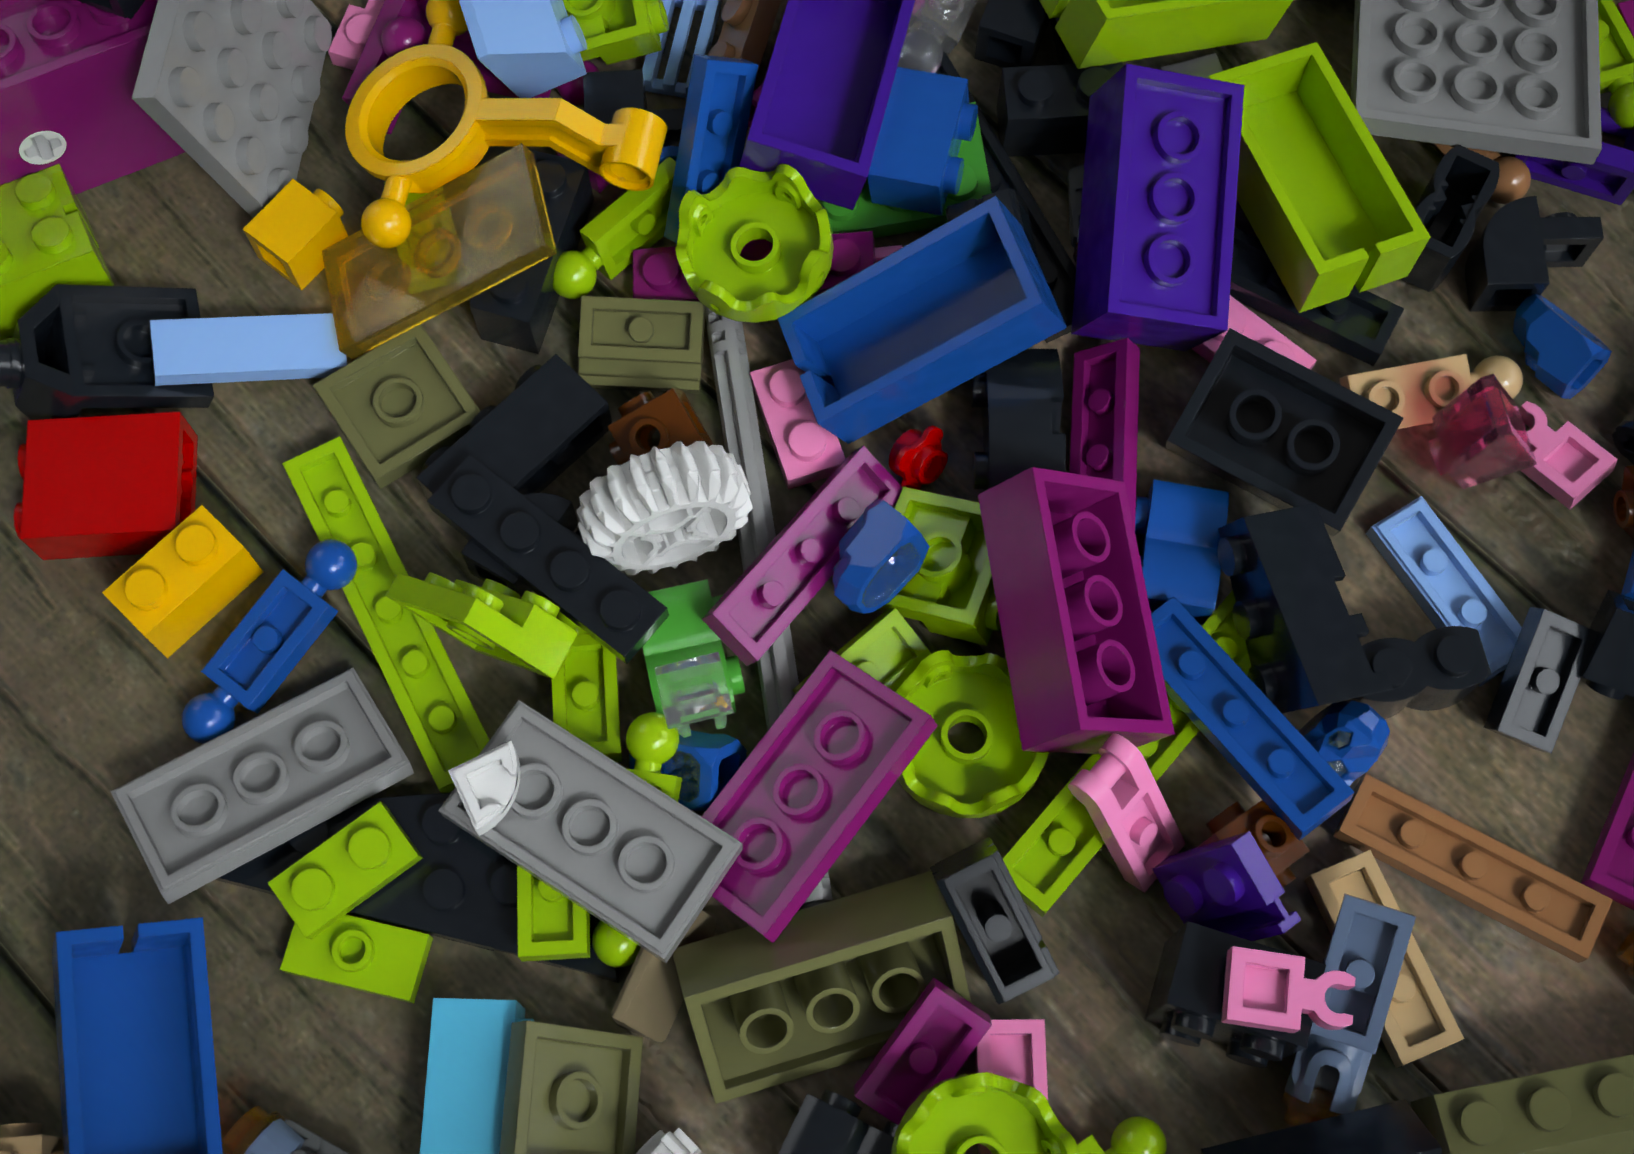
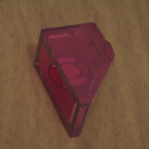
[1429,374,1537,489]

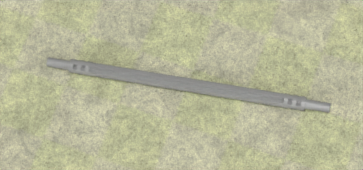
[705,306,833,910]

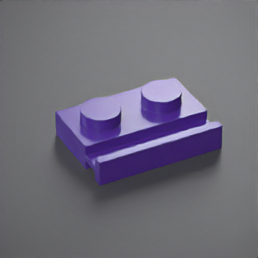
[1152,831,1301,941]

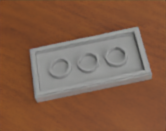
[110,668,414,904]
[438,700,743,963]

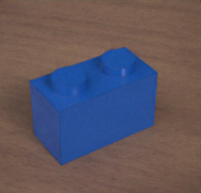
[867,67,978,216]

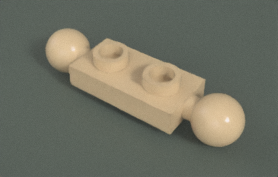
[1340,354,1523,430]

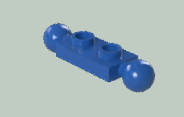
[182,539,357,744]

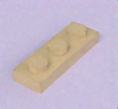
[1304,850,1464,1068]

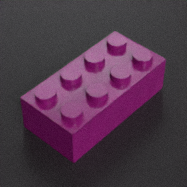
[978,467,1175,754]

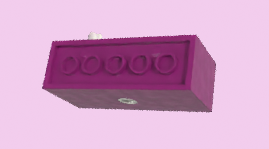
[0,0,185,194]

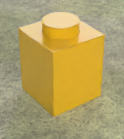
[243,179,350,291]

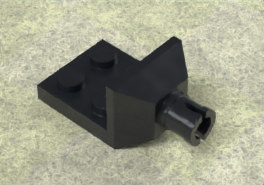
[0,284,214,420]

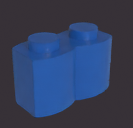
[1135,479,1229,624]

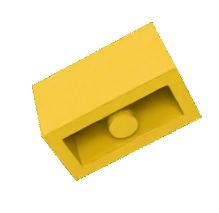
[102,505,264,659]

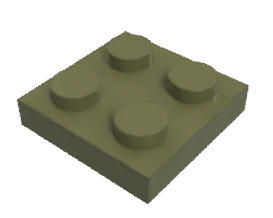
[313,322,480,490]
[499,1020,643,1154]

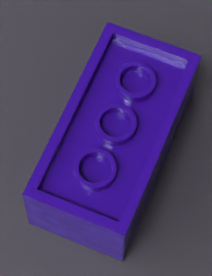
[1071,63,1244,351]

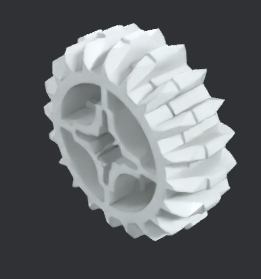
[576,441,753,575]

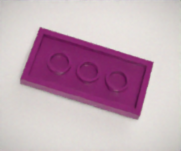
[702,650,938,943]

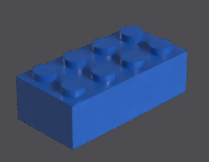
[778,195,1067,444]
[52,917,223,1154]

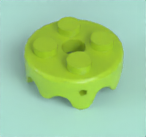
[675,164,834,323]
[896,650,1049,818]
[891,1072,1079,1154]

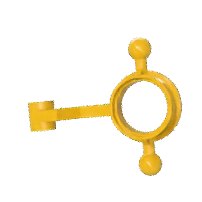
[345,0,667,249]

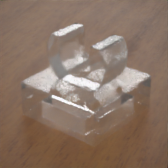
[654,651,734,738]

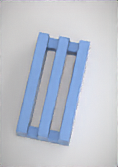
[642,0,722,98]

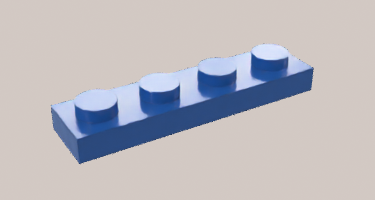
[1151,596,1354,841]

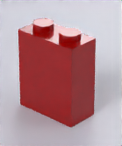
[14,412,198,560]

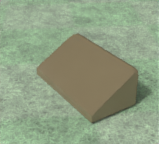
[611,910,716,1043]

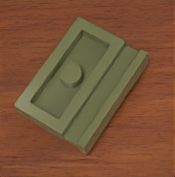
[578,296,705,394]

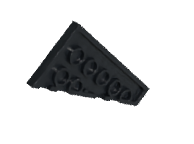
[216,793,619,983]

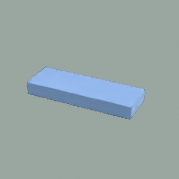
[150,313,347,386]
[1366,496,1522,687]

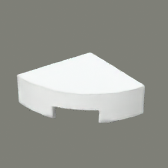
[448,741,521,836]

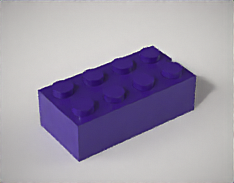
[739,0,915,210]

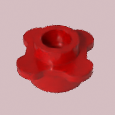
[889,425,948,490]

